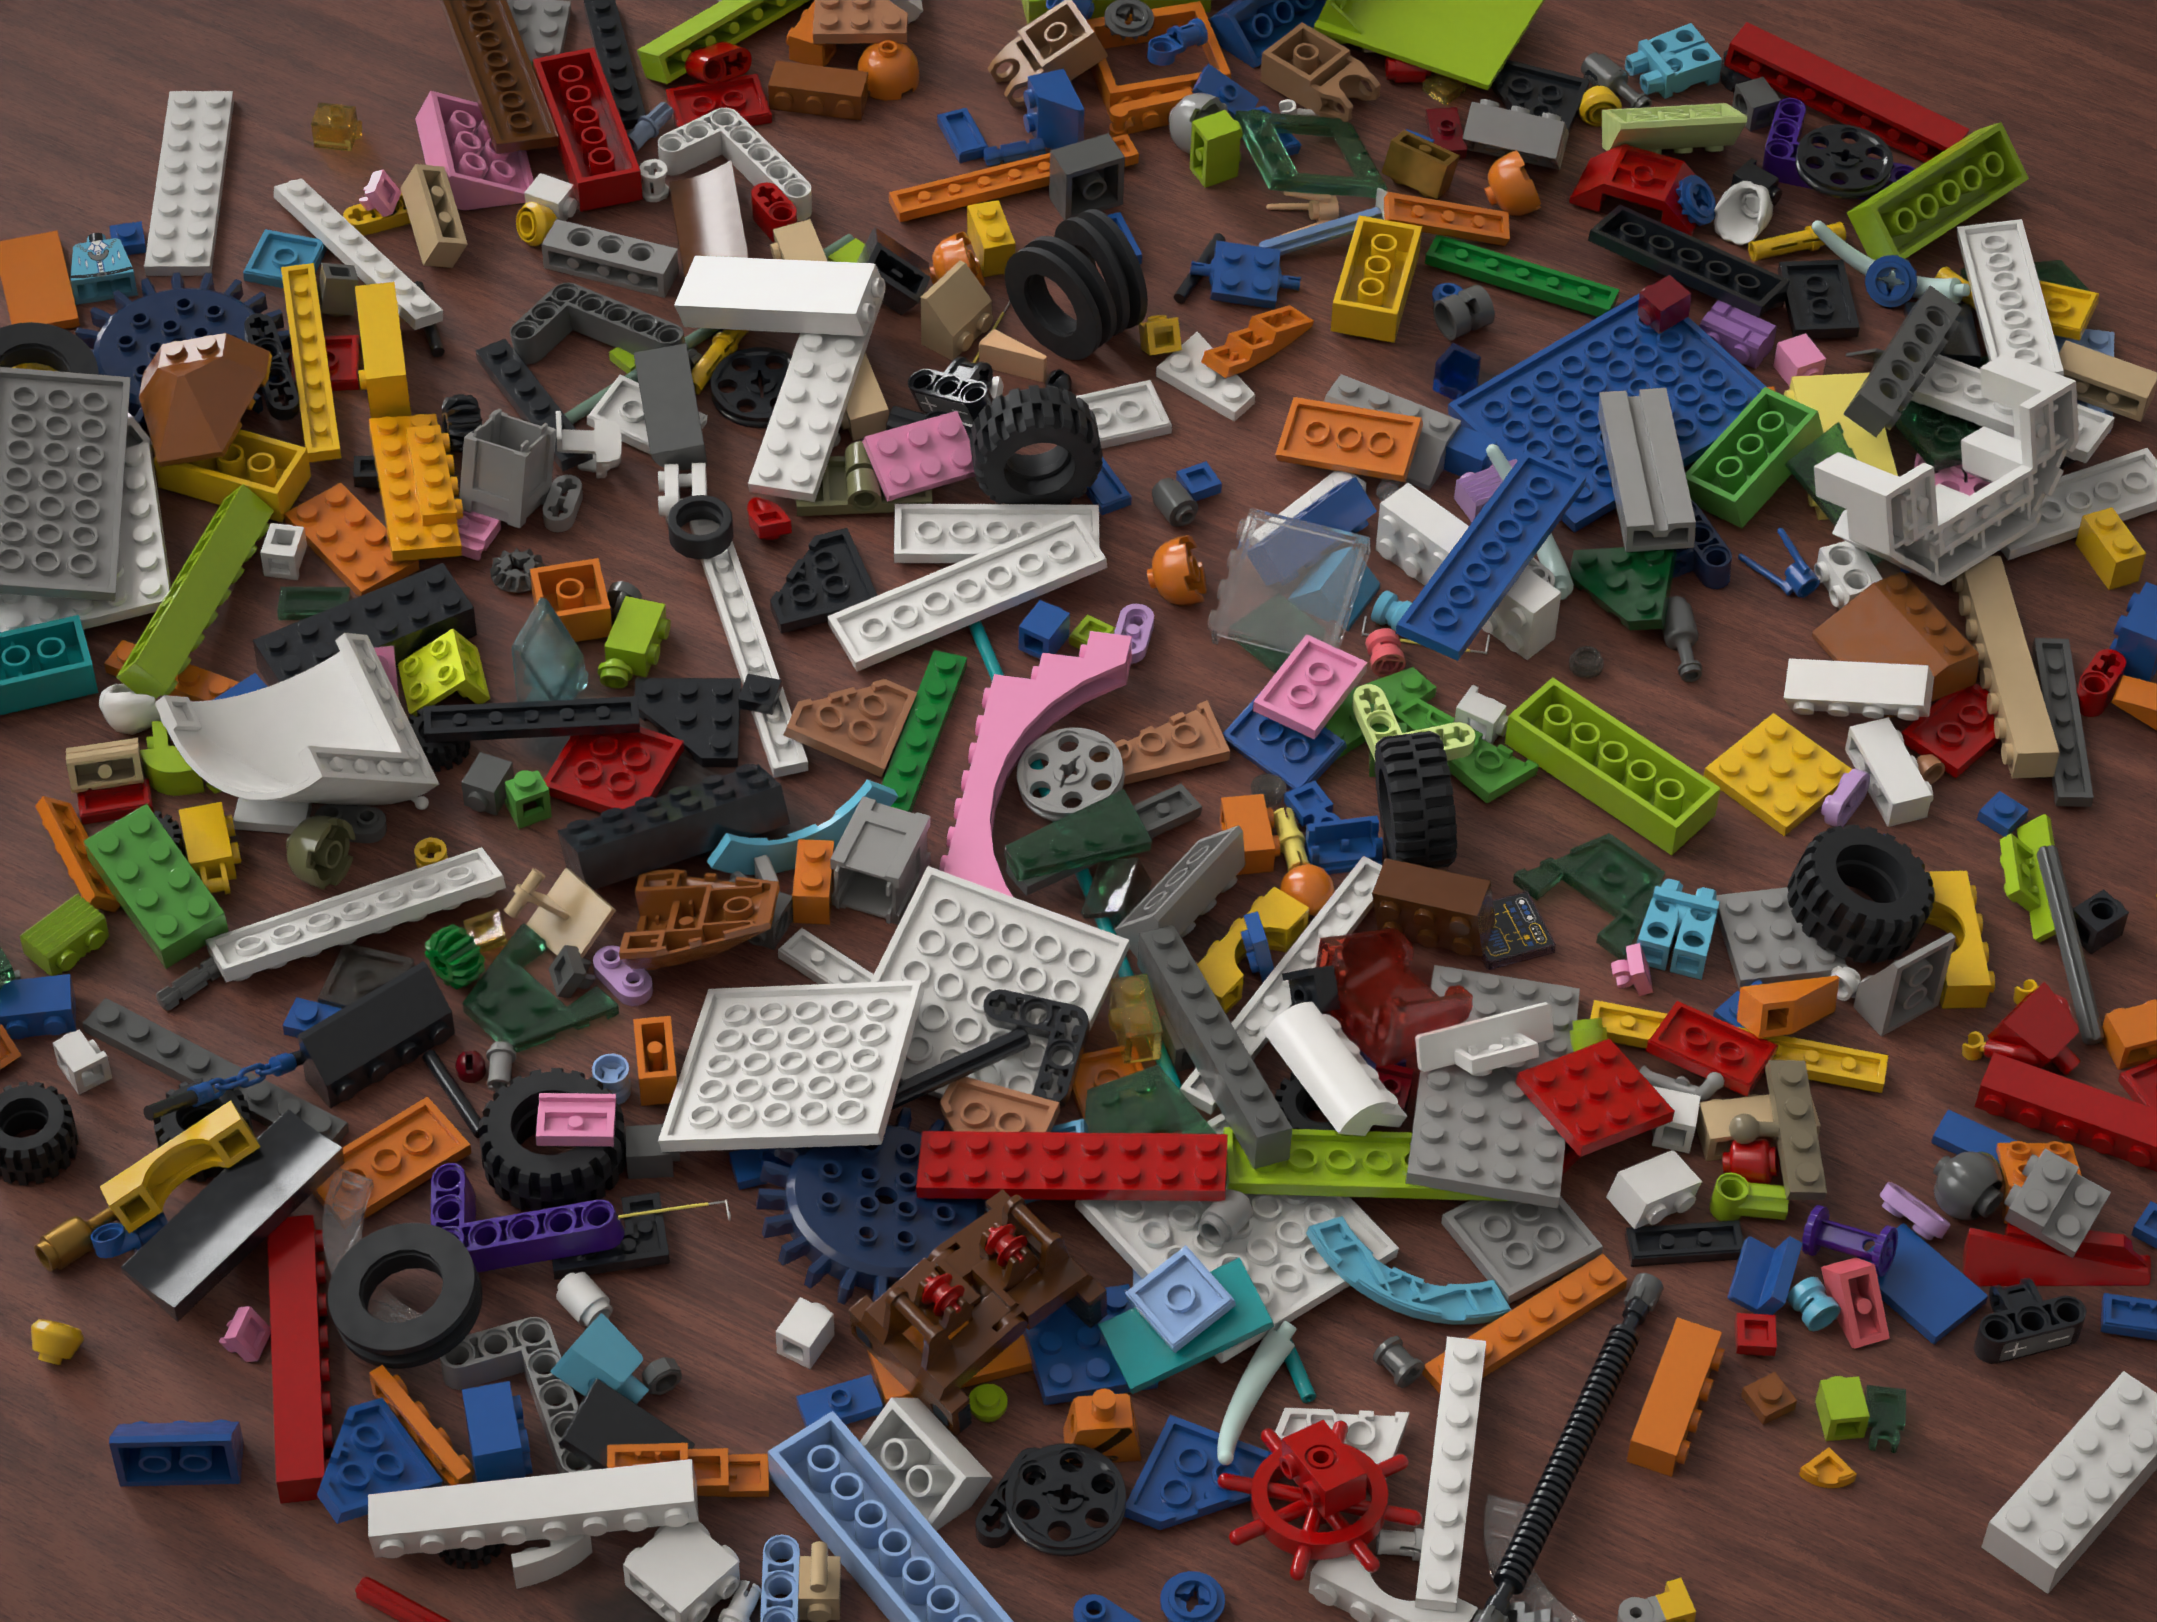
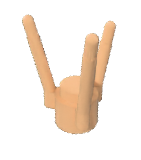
[1266,189,1339,238]

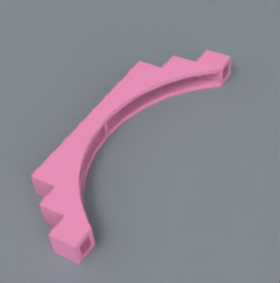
[939,631,1132,897]

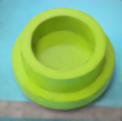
[598,658,633,689]
[969,1384,1008,1422]

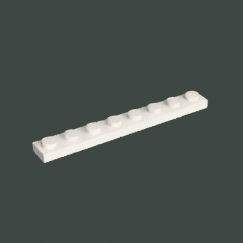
[274,178,443,330]
[1415,1336,1486,1612]

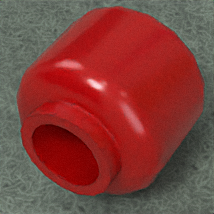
[1722,1138,1779,1184]

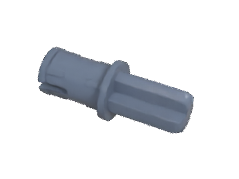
[627,102,674,153]

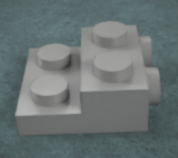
[2004,1148,2111,1258]

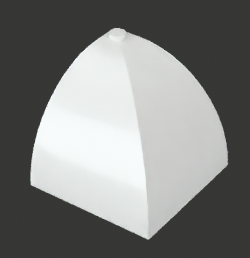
[155,633,439,806]

